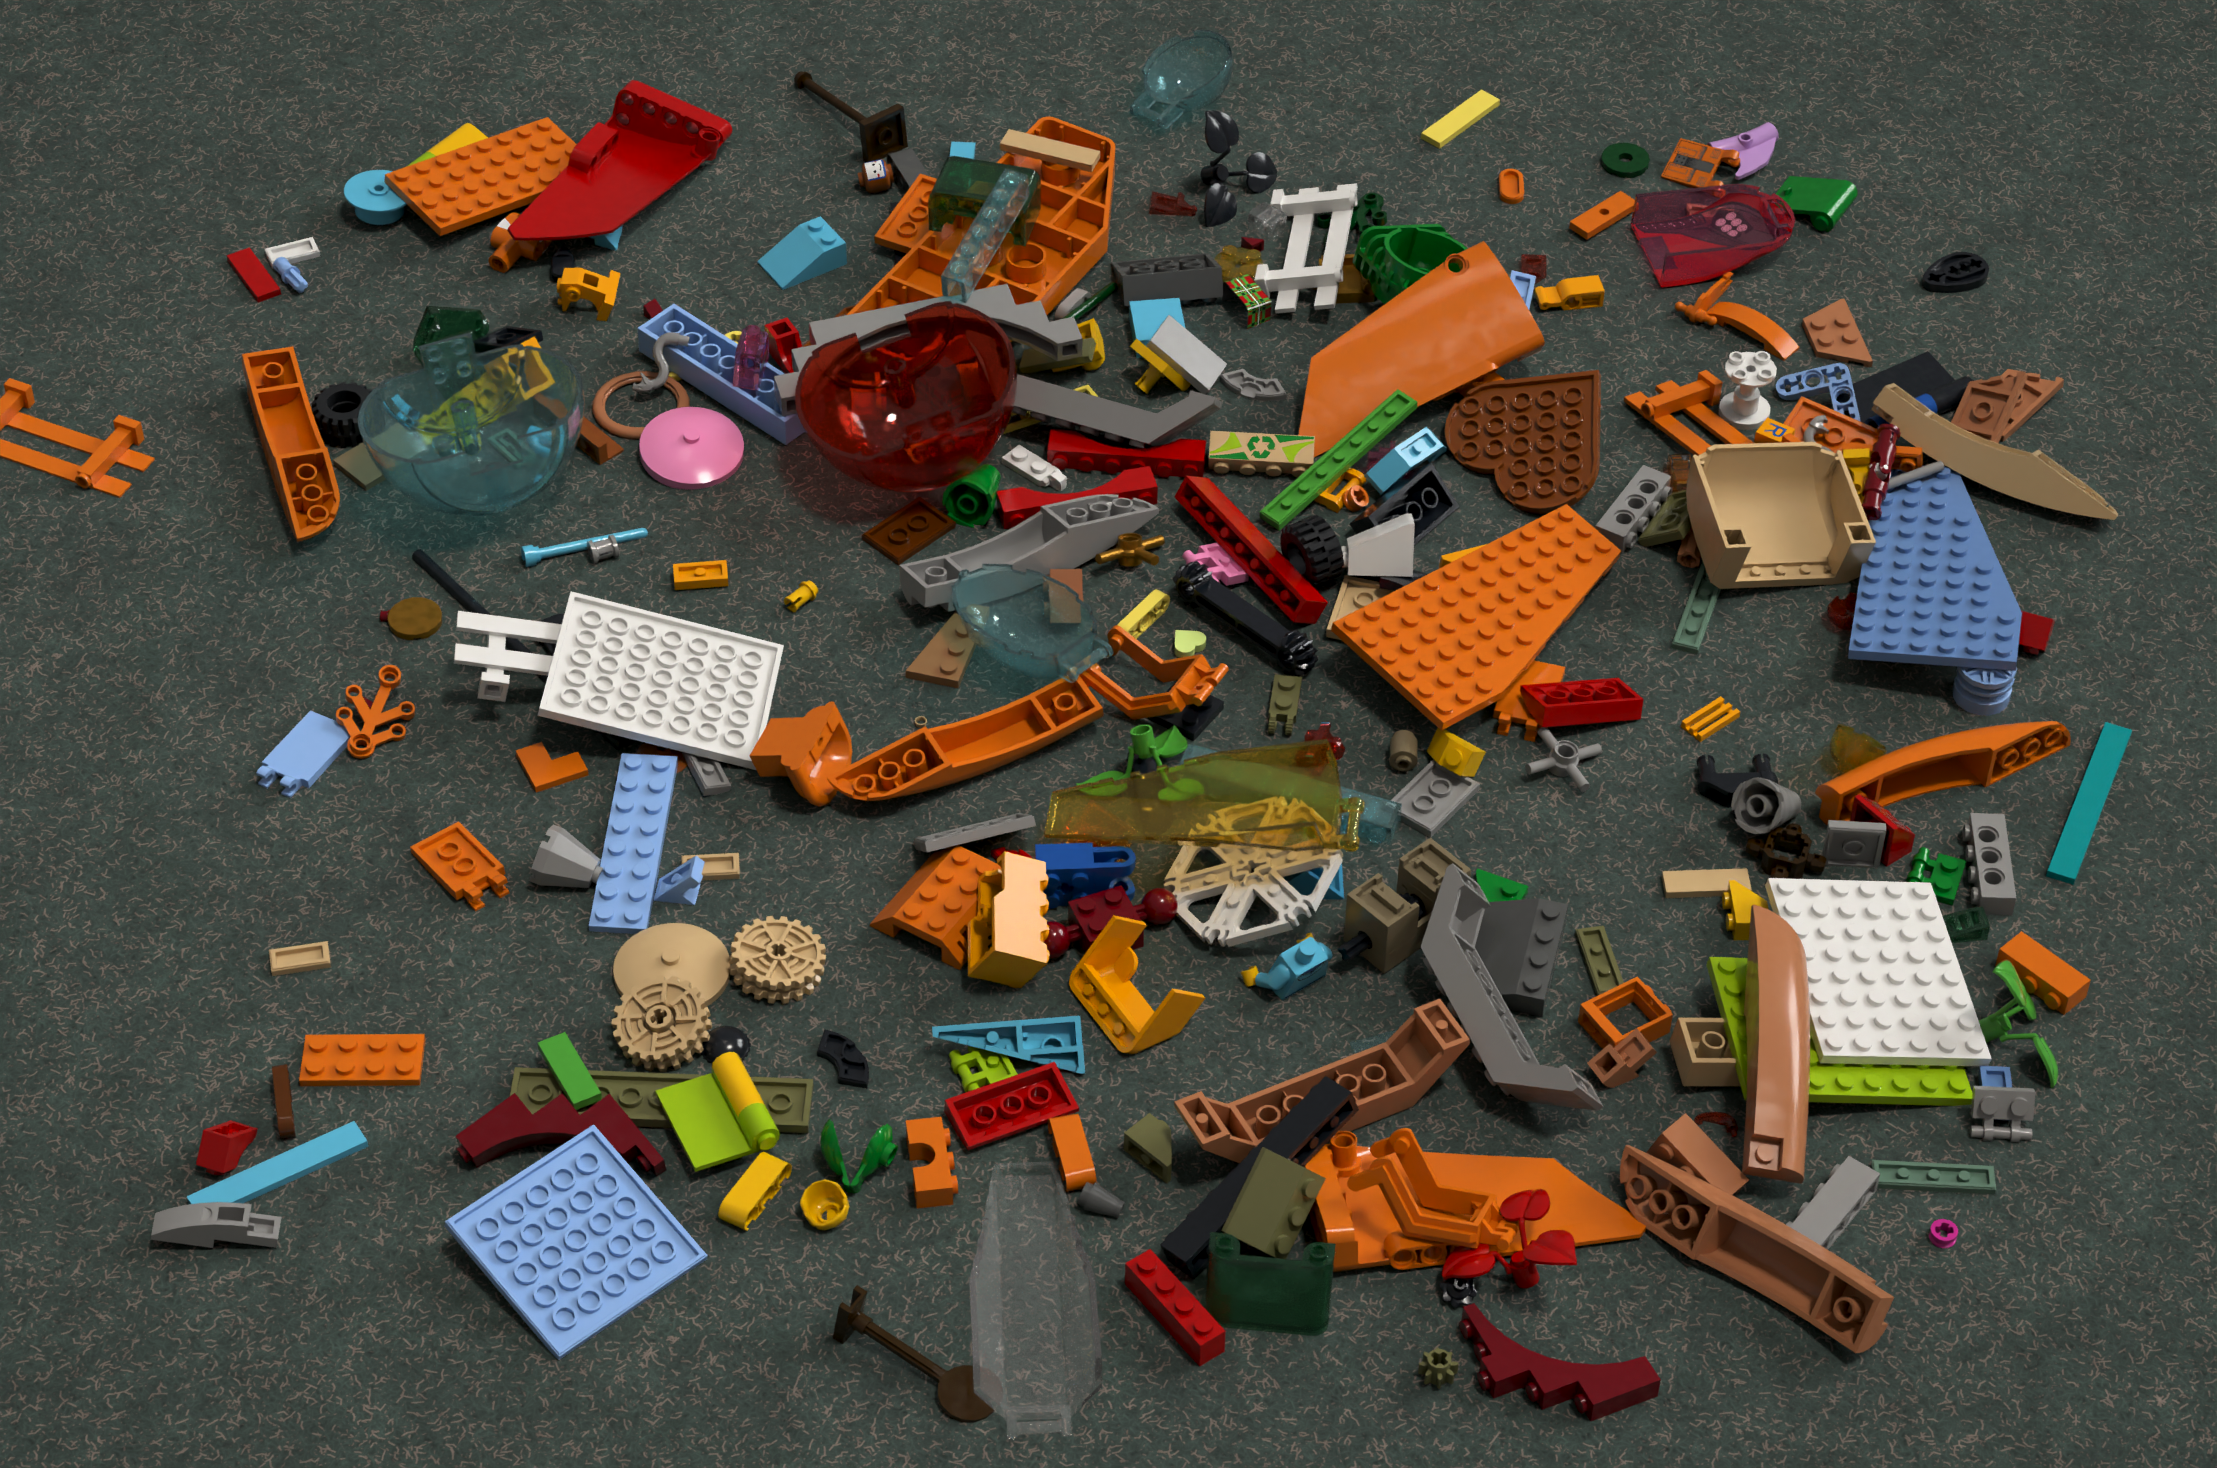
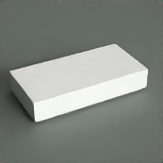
[265,237,320,269]

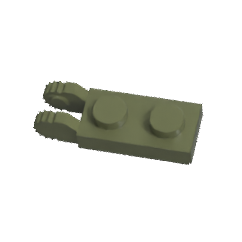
[1268,674,1302,736]

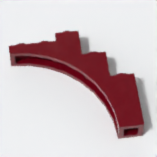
[1459,1303,1661,1421]

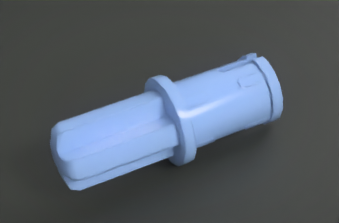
[273,257,308,293]

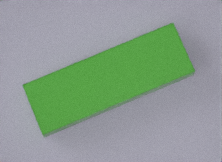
[538,1032,602,1110]

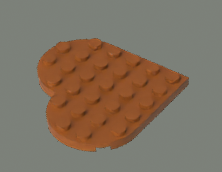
[1445,370,1601,514]

